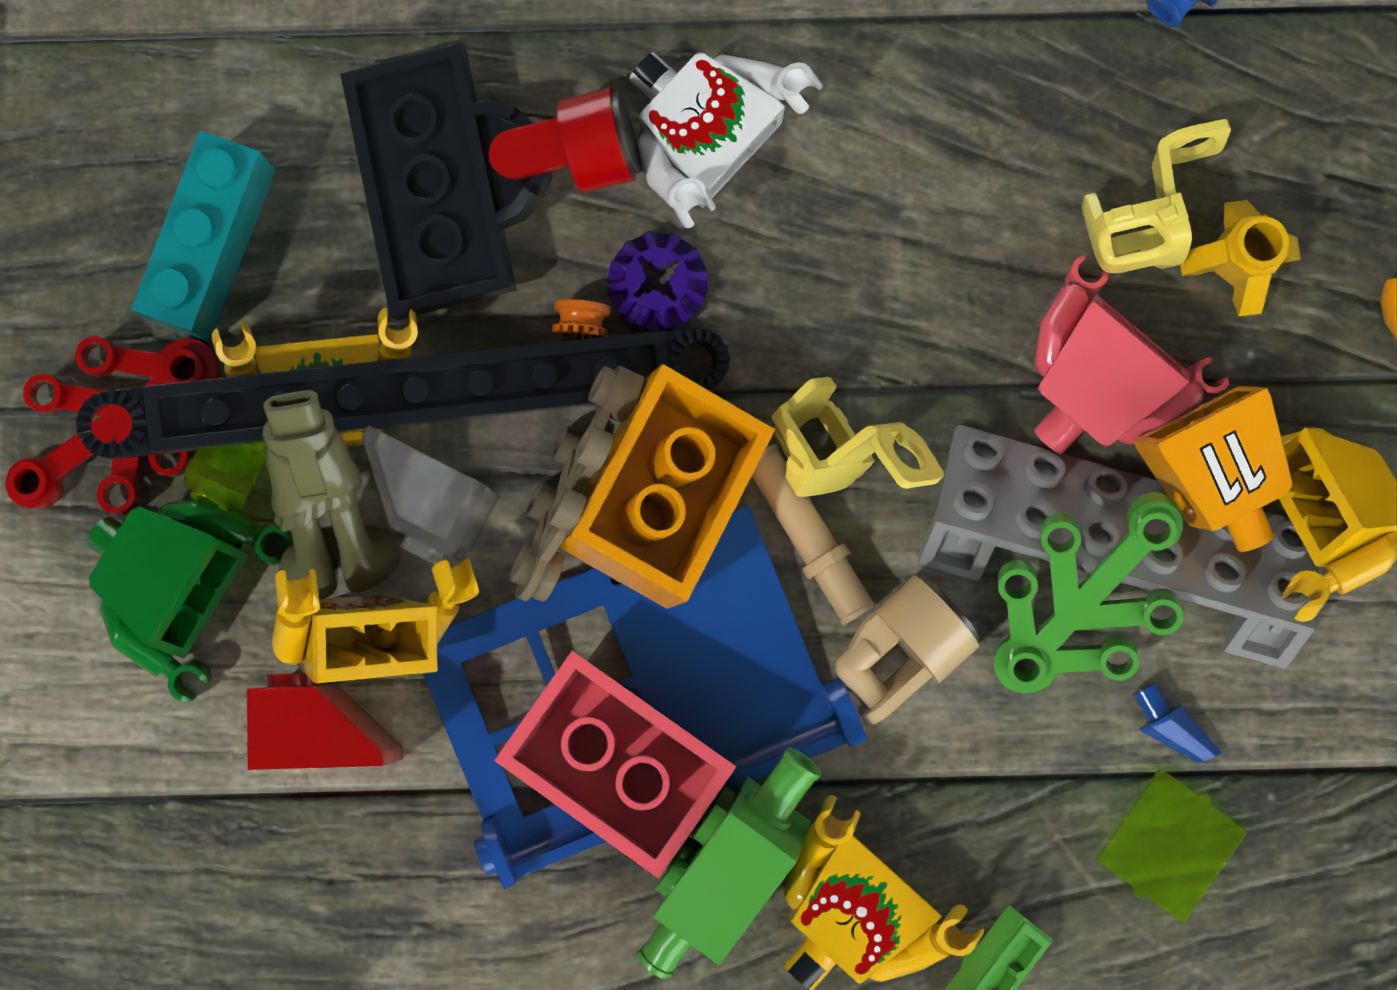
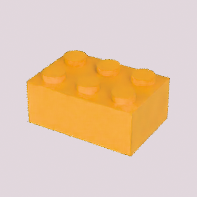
[559,364,775,609]

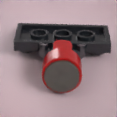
[340,42,641,320]

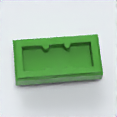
[944,905,1053,990]

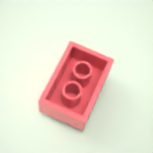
[494,651,736,879]

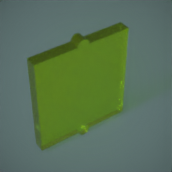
[1095,769,1248,924]

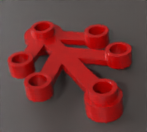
[5,336,220,515]

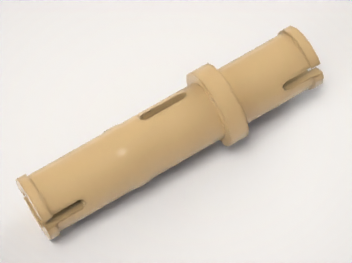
[752,443,877,626]

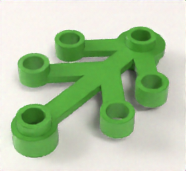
[994,492,1184,693]

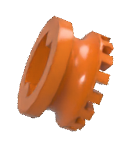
[552,299,611,340]

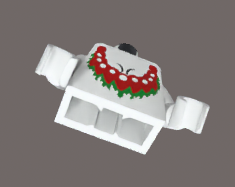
[629,52,823,228]

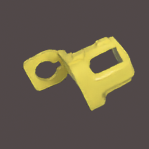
[1082,119,1231,273]
[771,377,944,497]

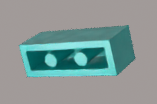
[131,130,276,343]

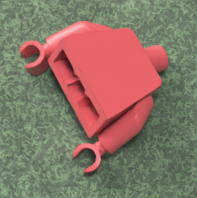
[1034,256,1229,455]

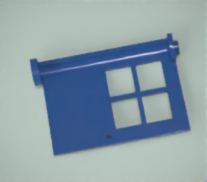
[423,505,868,890]

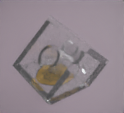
[362,425,500,564]

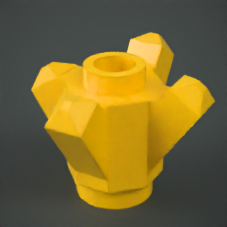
[1179,200,1301,317]

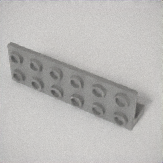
[918,425,1319,669]

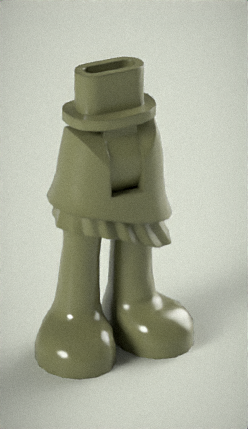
[262,390,401,599]

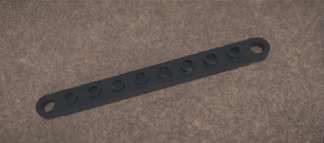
[76,328,730,459]

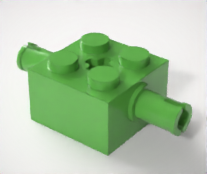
[636,747,822,979]

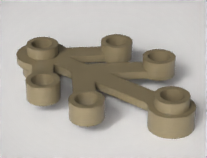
[509,365,644,602]

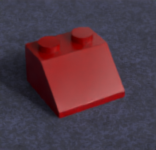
[247,673,403,770]

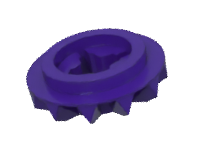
[608,231,708,332]

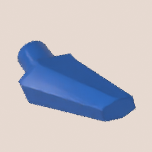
[1133,682,1222,763]

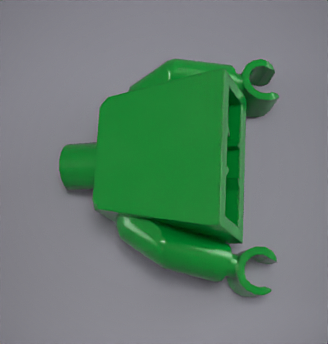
[88,499,293,702]

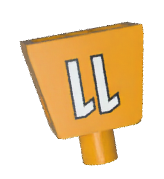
[1133,386,1293,552]

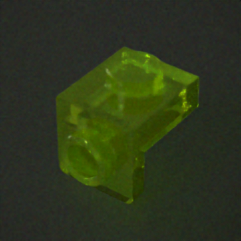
[182,442,267,512]

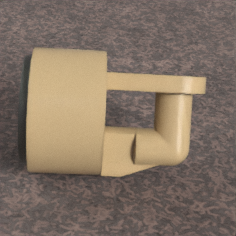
[835,575,980,725]

